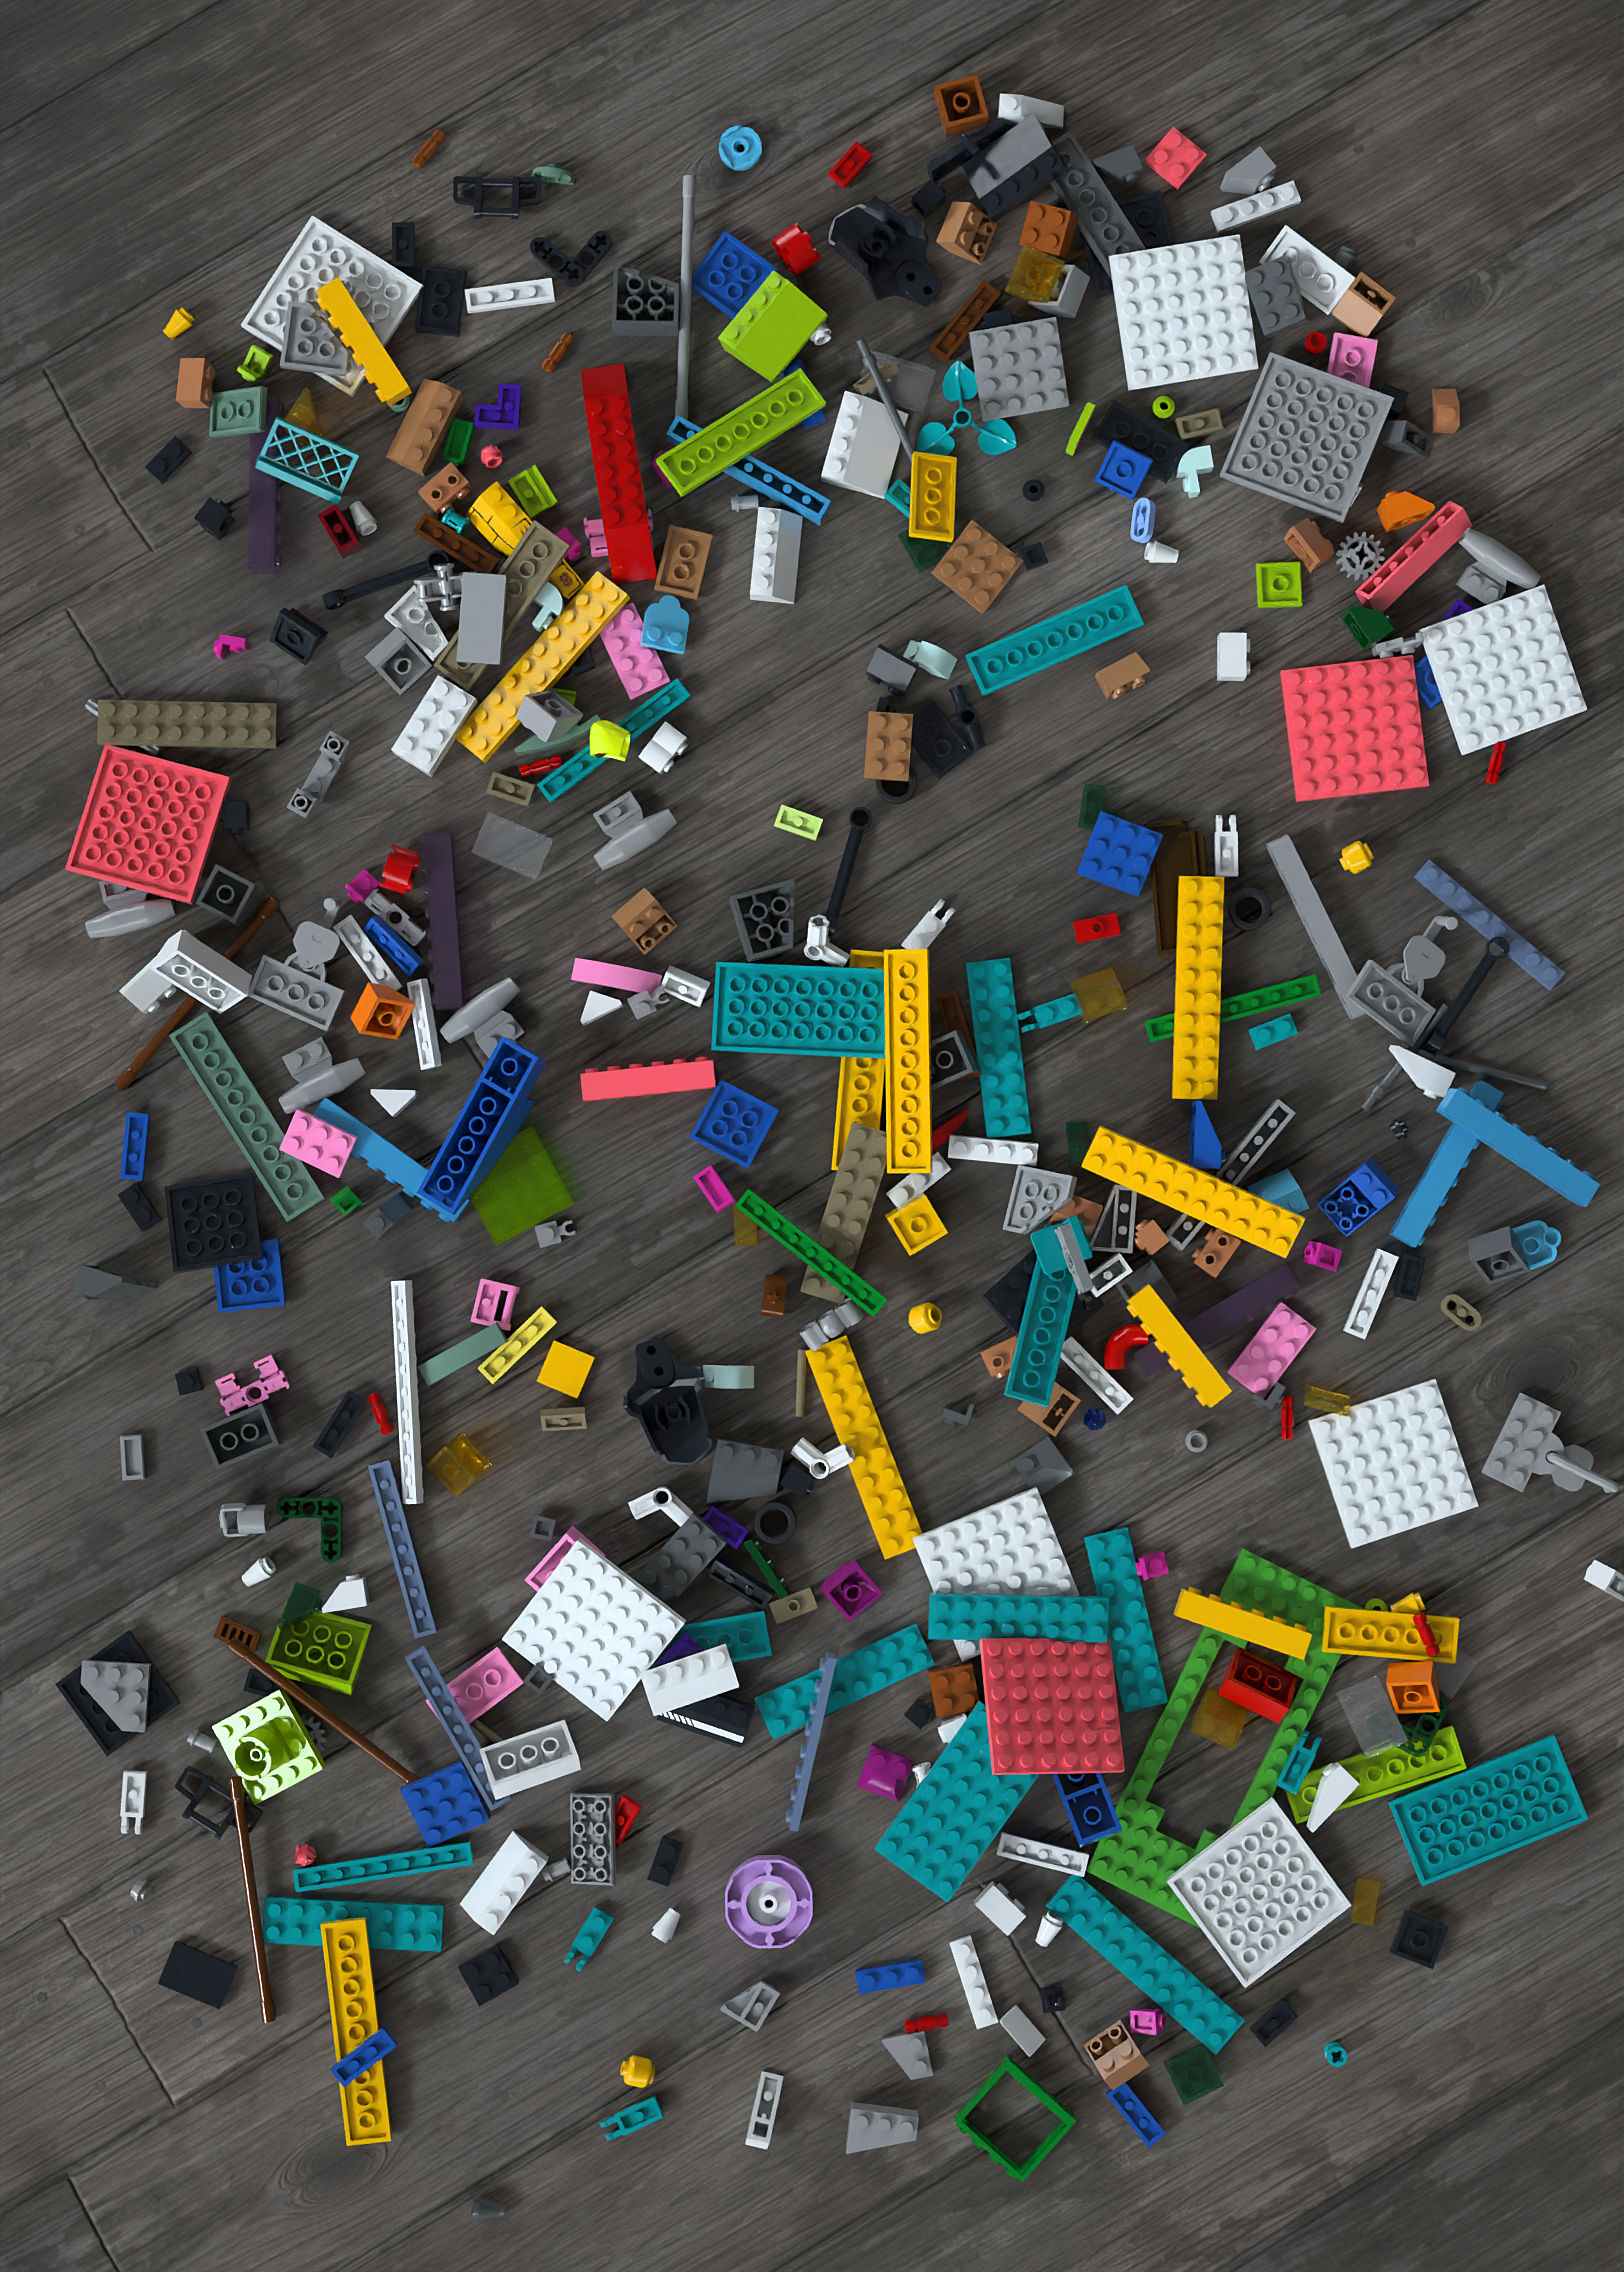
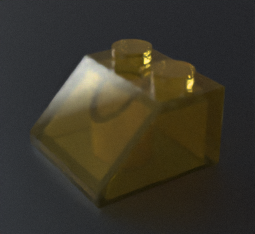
[1004,244,1064,303]
[283,387,323,446]
[1070,967,1128,1023]
[426,1432,491,1498]
[1189,1688,1248,1751]

